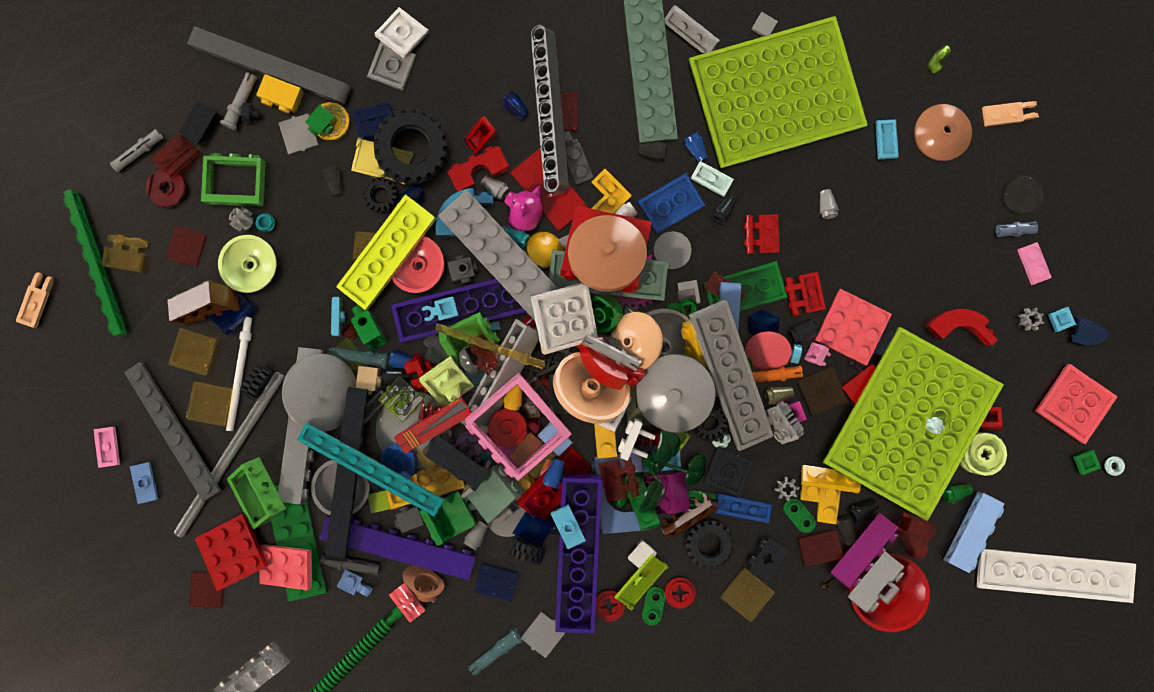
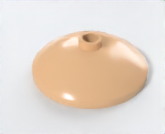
[611,312,663,370]

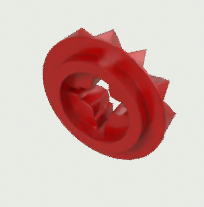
[665,577,696,609]
[596,590,625,622]

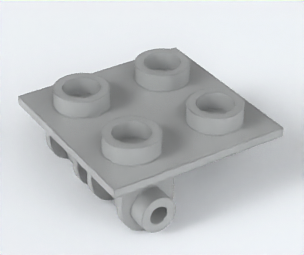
[765,401,804,444]

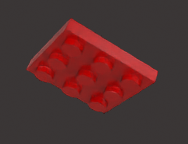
[195,514,269,591]

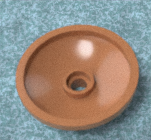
[914,104,972,161]

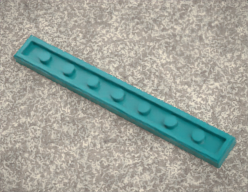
[297,423,444,517]

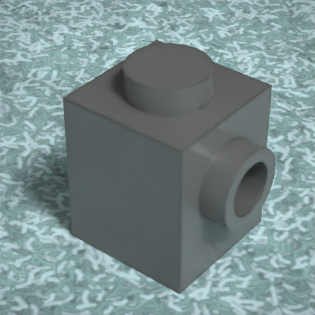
[394,505,425,533]

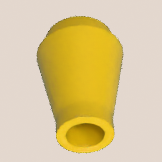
[503,384,522,410]

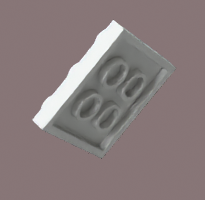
[531,283,598,354]

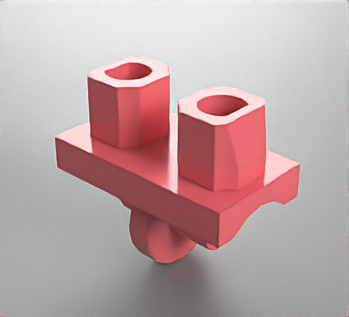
[389,583,426,622]

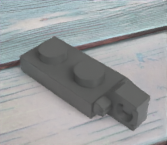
[564,131,594,185]

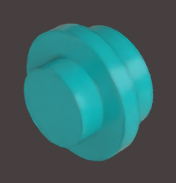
[256,213,275,233]

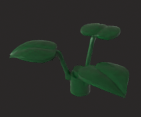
[638,431,707,513]

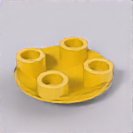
[525,232,563,269]

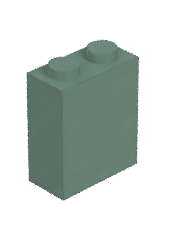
[467,463,525,524]

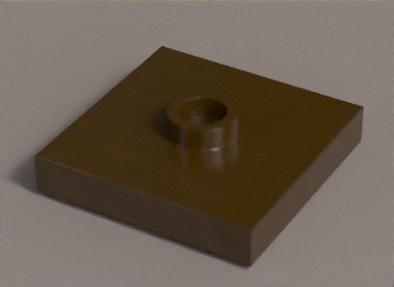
[797,366,848,416]

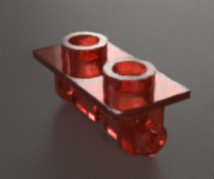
[469,335,498,375]

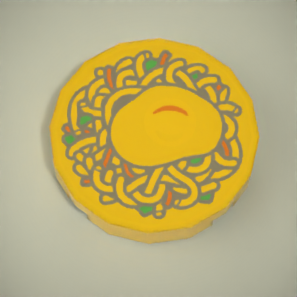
[318,102,350,141]

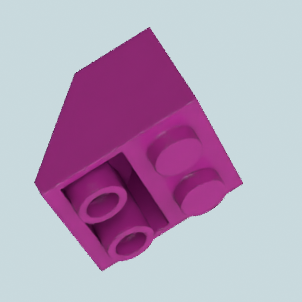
[642,472,690,514]

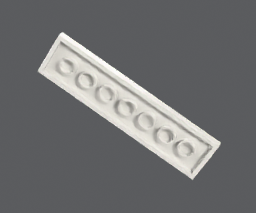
[976,549,1136,603]

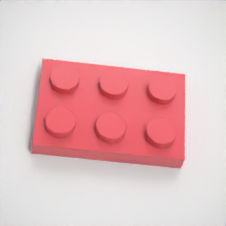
[259,544,312,590]

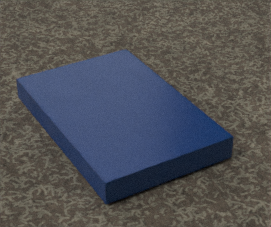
[637,173,706,235]

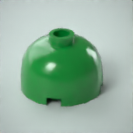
[591,294,624,334]

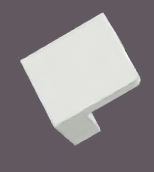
[628,538,657,568]

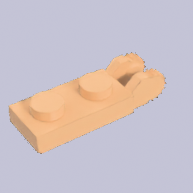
[982,101,1039,127]
[16,272,54,328]

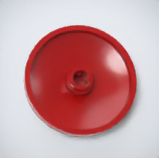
[850,553,930,632]

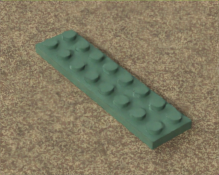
[623,0,678,144]

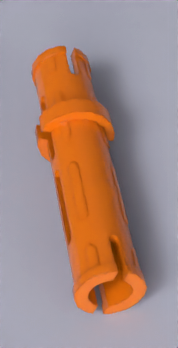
[752,365,803,383]

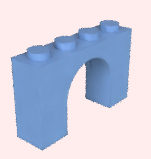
[591,452,649,534]

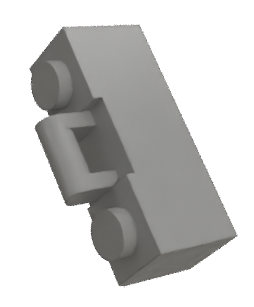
[848,552,905,613]

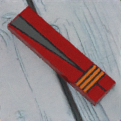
[394,397,472,454]

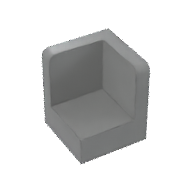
[676,280,700,306]

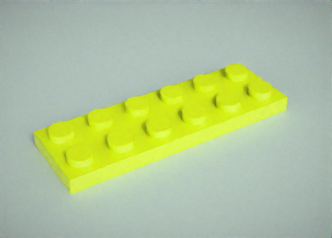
[336,194,437,310]

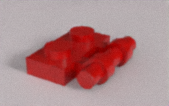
[744,214,779,254]
[785,272,826,316]

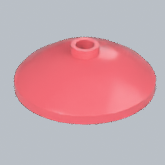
[392,236,445,293]

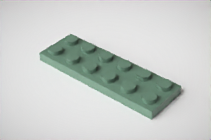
[549,250,668,301]

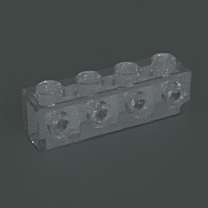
[213,644,290,692]

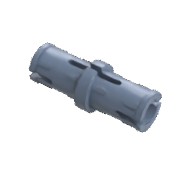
[996,221,1038,237]

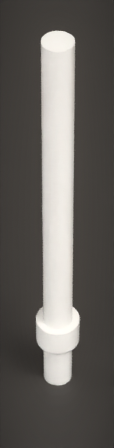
[226,317,252,431]

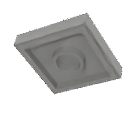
[367,41,417,91]

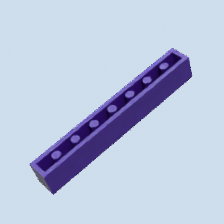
[320,515,477,580]

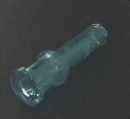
[329,346,389,370]
[468,629,522,676]

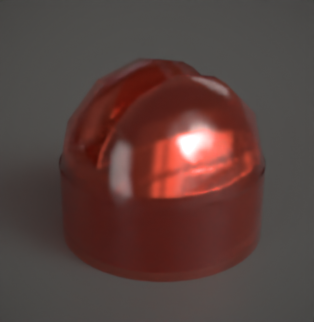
[341,322,358,339]

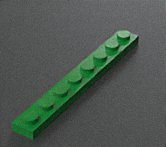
[63,189,128,337]

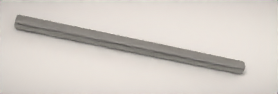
[174,372,285,538]

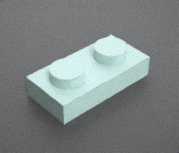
[691,161,734,197]

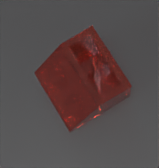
[898,512,936,561]

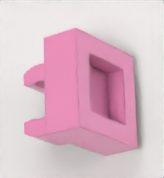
[804,342,831,366]

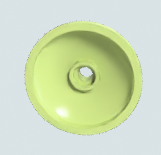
[218,235,277,293]

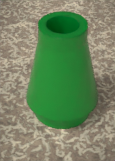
[942,483,973,504]

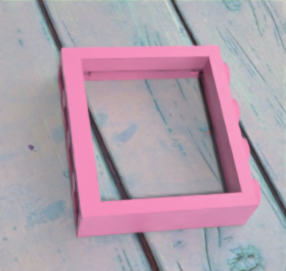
[465,372,572,480]

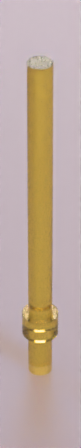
[435,324,545,369]

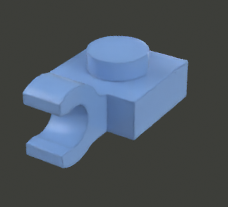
[337,569,373,597]

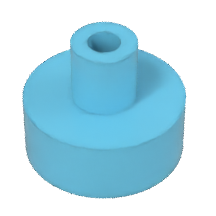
[789,344,802,364]

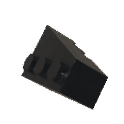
[423,433,489,492]

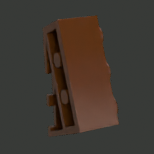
[168,280,240,325]

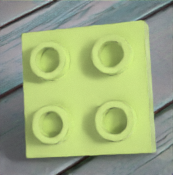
[419,356,474,407]

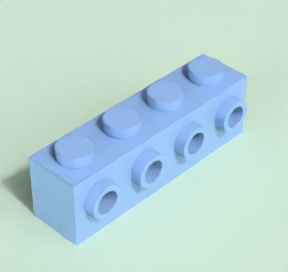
[943,492,1004,573]

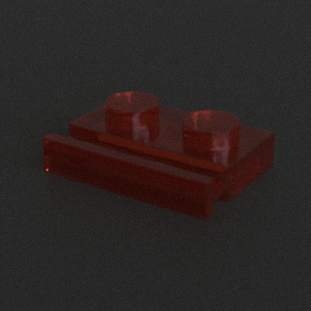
[150,133,199,179]
[798,530,843,567]

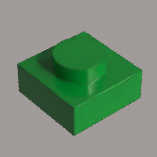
[1073,450,1101,475]

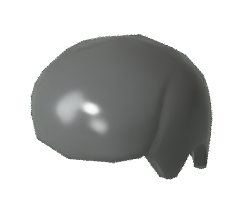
[459,345,488,374]

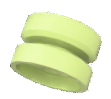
[960,432,1007,476]

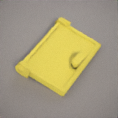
[351,137,414,185]

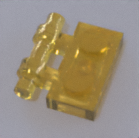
[101,234,148,273]

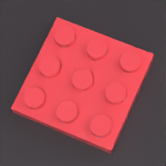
[814,289,892,366]
[1035,364,1117,444]

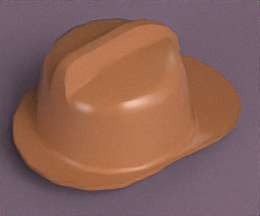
[403,565,445,603]

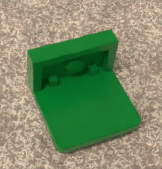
[419,491,476,546]

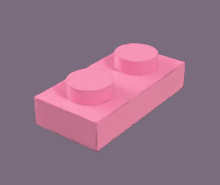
[1018,242,1052,285]
[94,427,120,468]

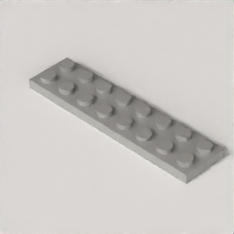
[438,190,558,322]
[689,299,774,451]

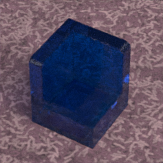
[749,310,780,335]

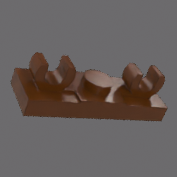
[663,493,720,538]

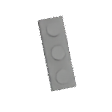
[664,5,720,54]

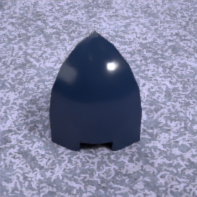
[1071,316,1110,346]

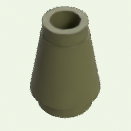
[764,387,794,406]

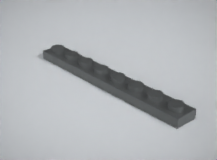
[124,362,221,502]

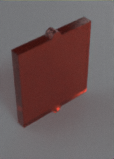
[166,226,206,267]
[189,571,223,609]

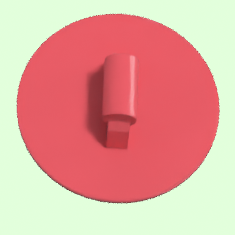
[745,331,791,371]

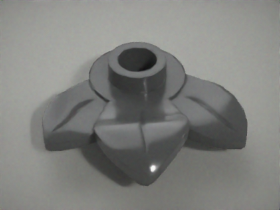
[423,335,449,364]

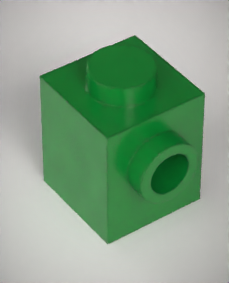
[305,104,338,138]

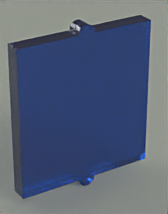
[512,512,554,545]

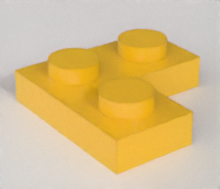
[591,169,632,214]
[800,485,841,524]

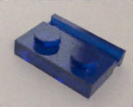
[352,102,392,139]
[208,291,255,335]
[474,564,519,602]

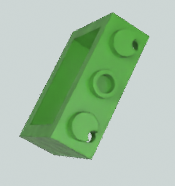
[201,153,266,207]
[227,457,286,530]

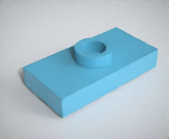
[875,120,899,160]
[331,297,346,336]
[551,504,586,549]

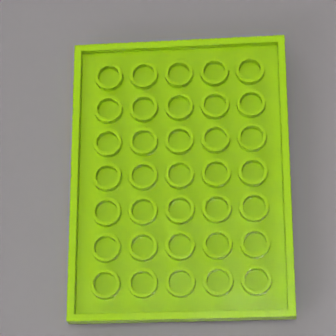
[689,16,868,169]
[823,327,1004,521]

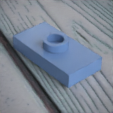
[130,462,159,504]

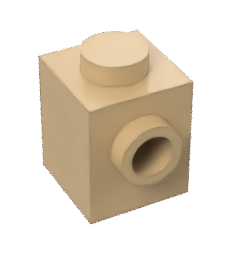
[356,366,382,395]

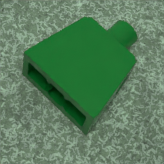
[351,305,389,351]

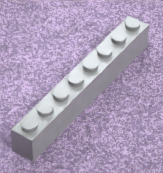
[278,347,325,504]

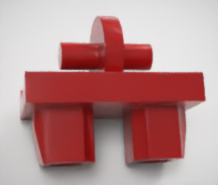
[404,353,437,392]

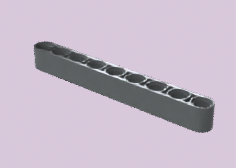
[531,25,569,195]
[187,27,351,105]

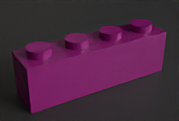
[831,513,899,589]

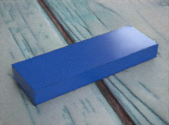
[714,493,773,523]

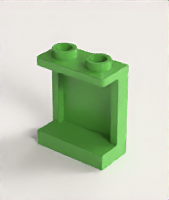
[439,312,500,369]

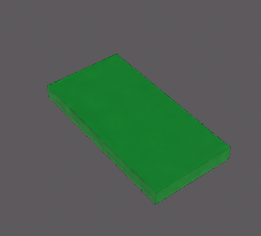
[703,261,788,312]

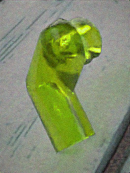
[928,45,951,73]

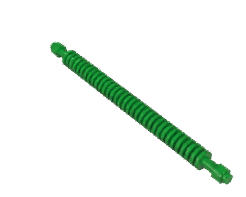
[309,606,404,692]

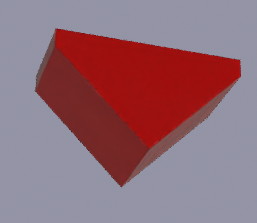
[464,116,498,154]

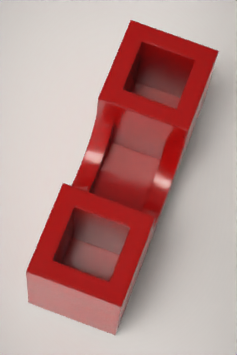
[447,146,510,192]

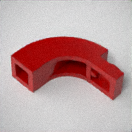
[925,309,998,346]
[579,336,645,390]

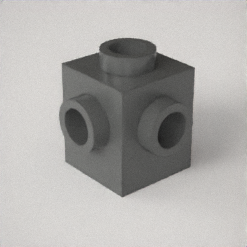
[447,255,478,284]

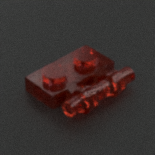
[599,457,640,502]

